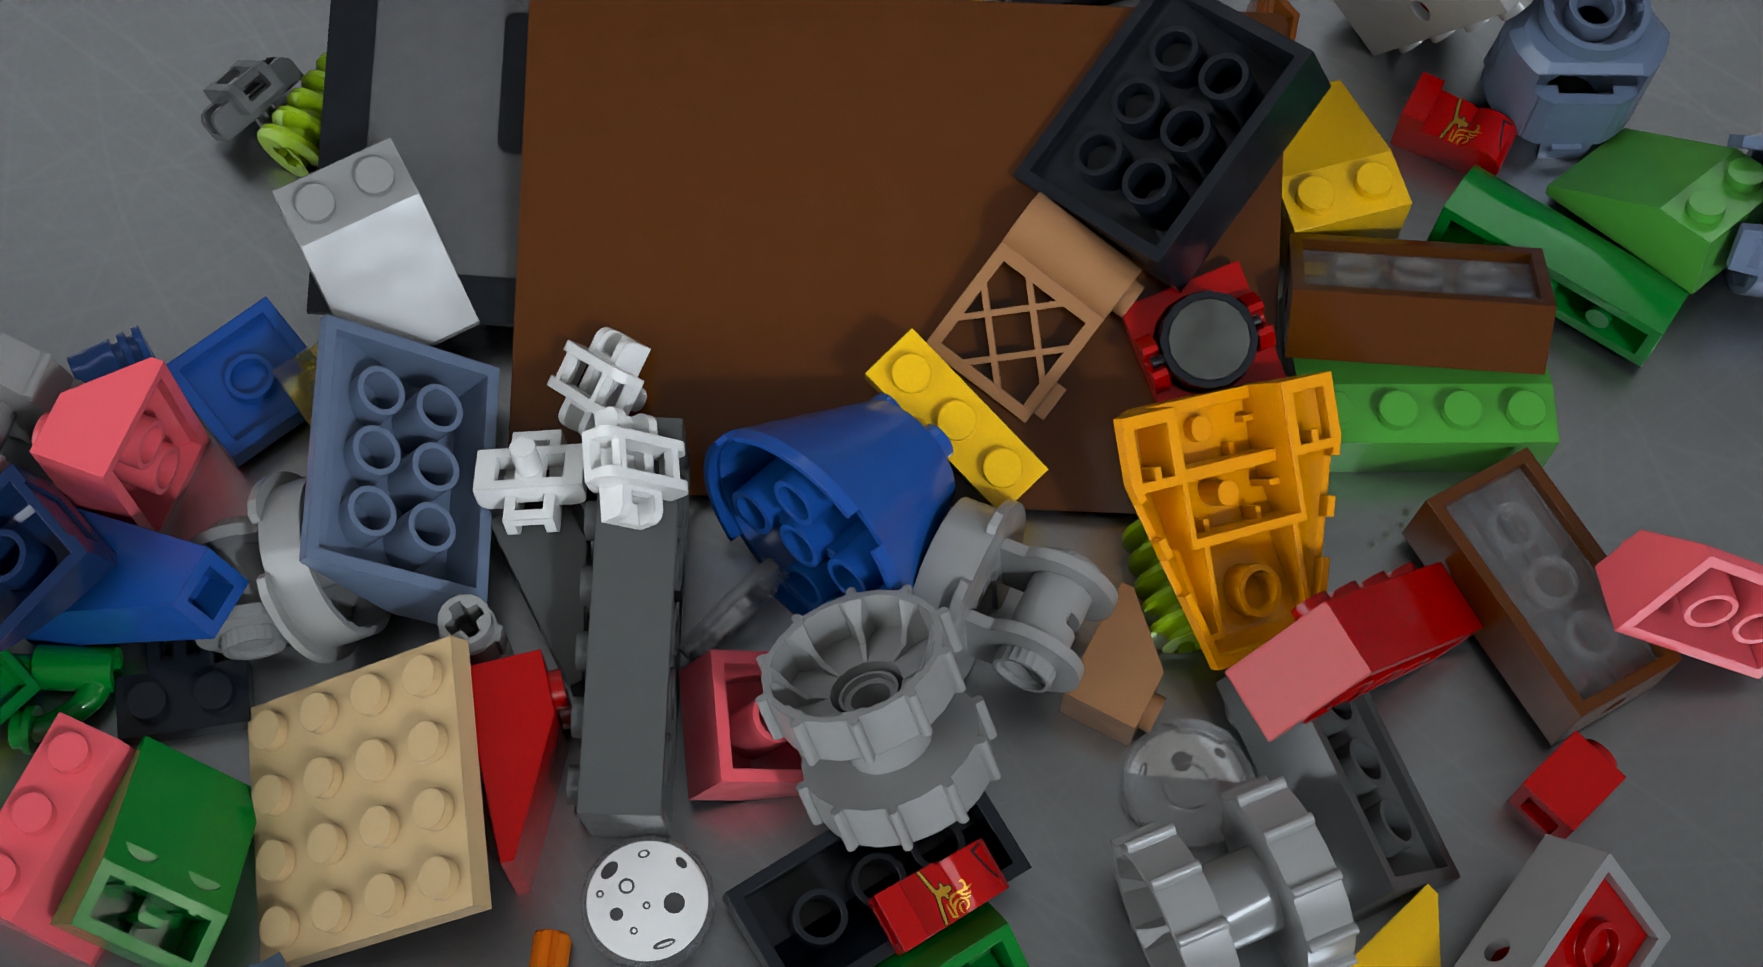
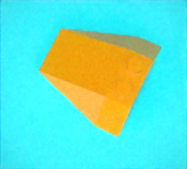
[1113,371,1341,671]

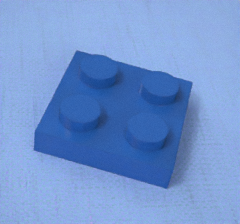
[166,296,317,467]

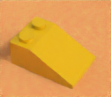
[1280,79,1412,266]

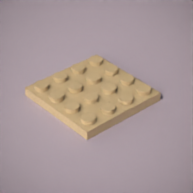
[247,635,492,967]

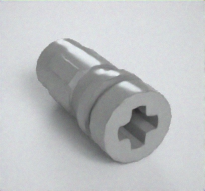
[437,594,515,665]

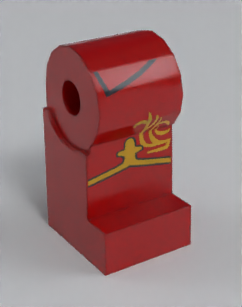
[1390,71,1517,176]
[868,838,1010,956]

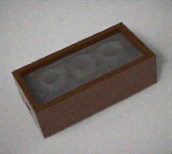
[1282,232,1557,375]
[1402,447,1683,746]

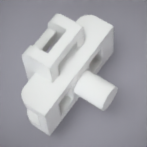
[547,327,651,437]
[582,406,688,530]
[472,429,587,535]

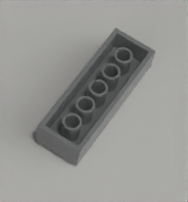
[566,417,691,839]

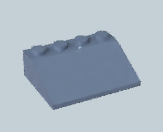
[299,314,500,624]

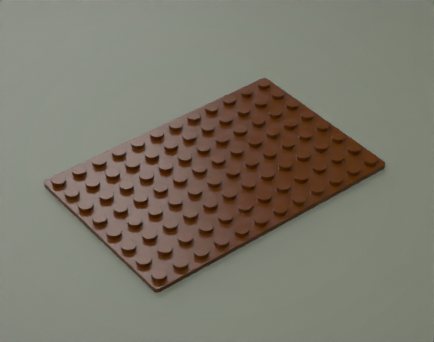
[508,0,1288,514]

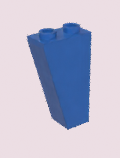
[24,507,250,646]

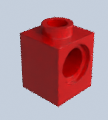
[1507,730,1627,839]

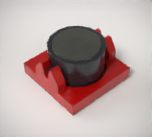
[1120,260,1287,403]

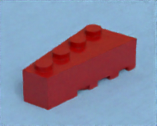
[1225,561,1483,742]

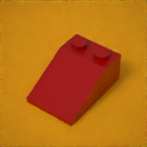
[471,649,572,895]

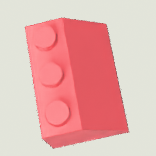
[29,357,211,534]
[1595,529,1763,679]
[0,712,136,967]

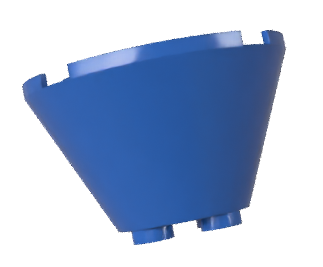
[703,393,955,616]

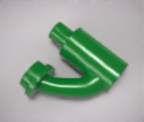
[8,644,124,755]

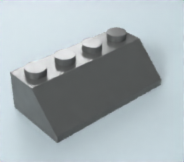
[1216,676,1461,921]

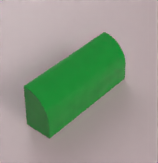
[1427,164,1689,367]

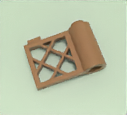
[926,191,1145,423]

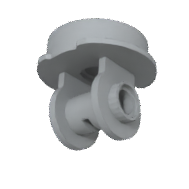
[188,471,392,664]
[912,497,1118,693]

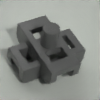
[201,57,304,142]

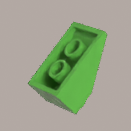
[1545,128,1763,294]

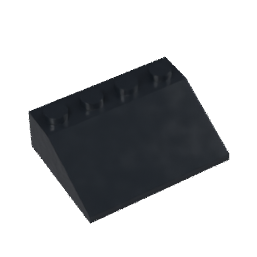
[1013,0,1331,293]

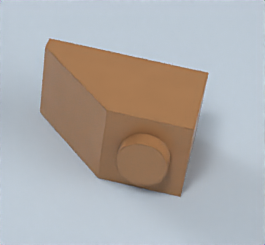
[1058,582,1167,747]

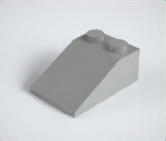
[272,137,480,347]

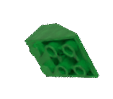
[50,736,257,967]

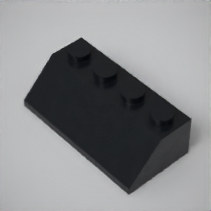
[722,790,1032,967]

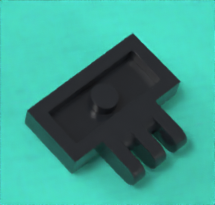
[115,640,255,746]

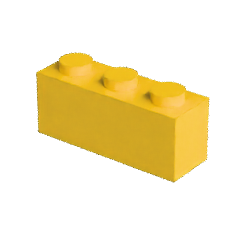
[865,328,1048,508]

